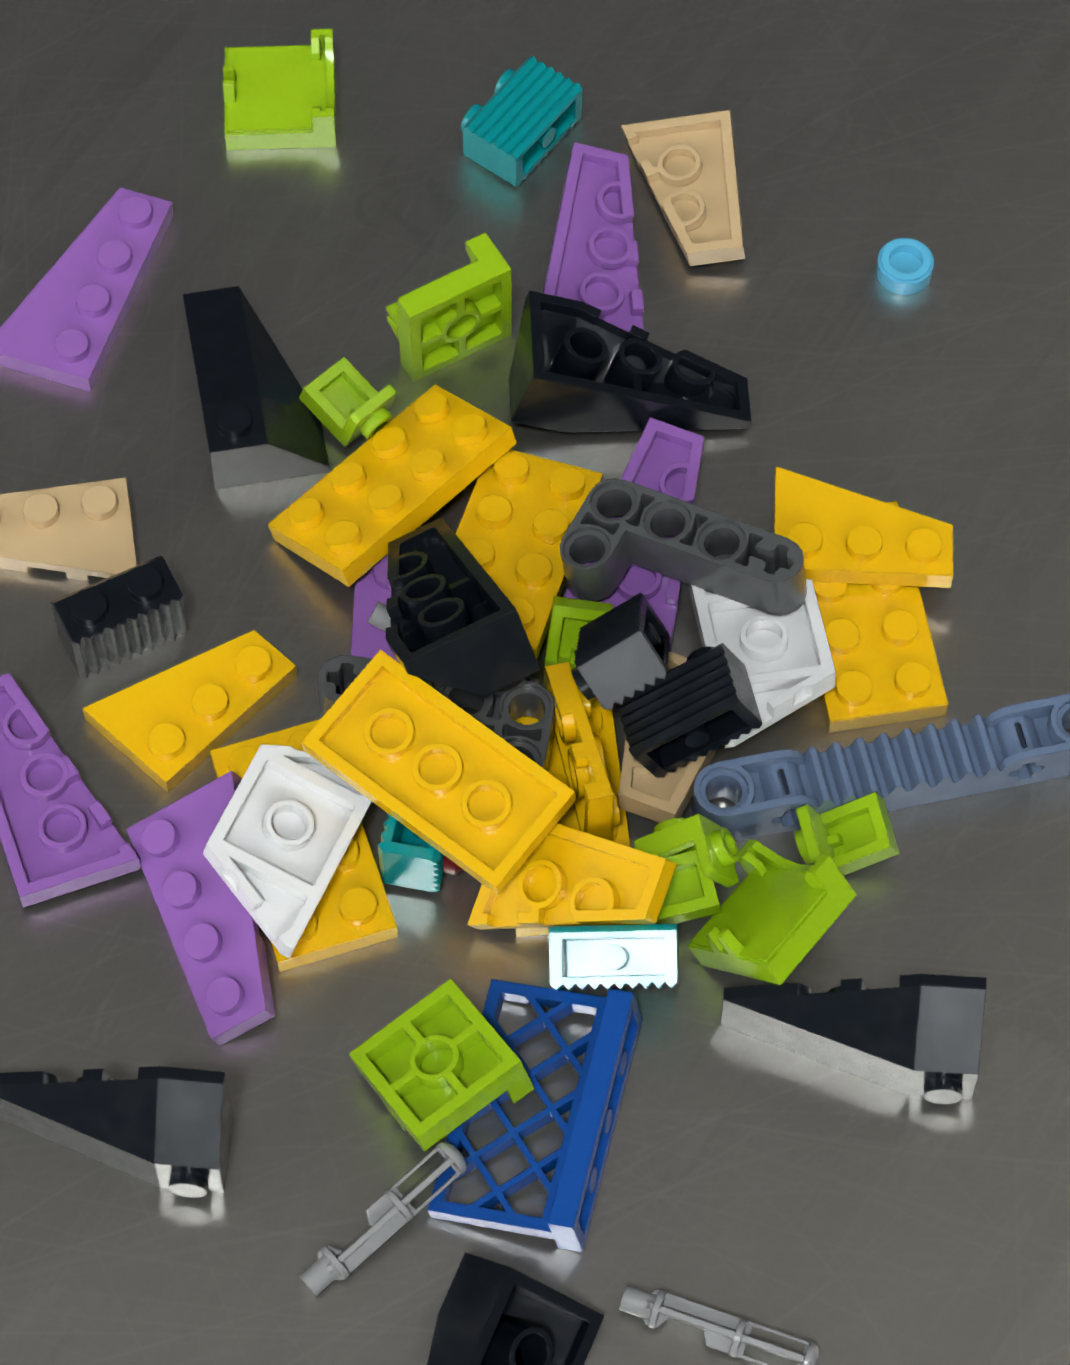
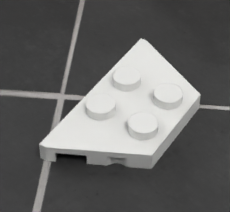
[688,579,836,748]
[203,744,372,959]

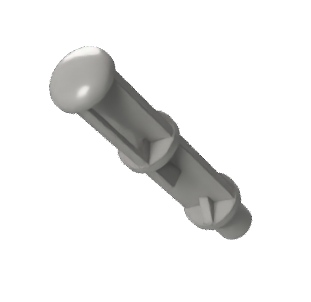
[299,1141,467,1296]
[619,1285,819,1365]

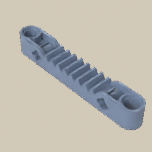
[691,693,1070,842]

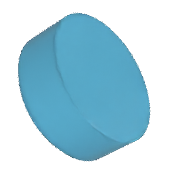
[876,238,934,295]

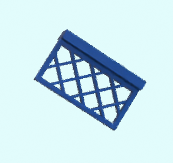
[427,979,643,1252]

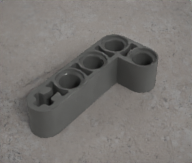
[560,478,807,615]
[317,655,554,771]

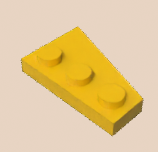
[773,466,953,588]
[82,630,297,793]
[545,662,620,841]
[467,823,677,930]

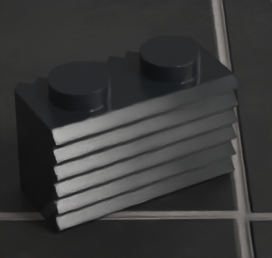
[51,556,189,678]
[571,592,670,710]
[617,643,762,777]

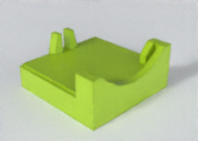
[223,29,336,150]
[386,232,512,382]
[688,839,857,985]
[348,978,535,1152]

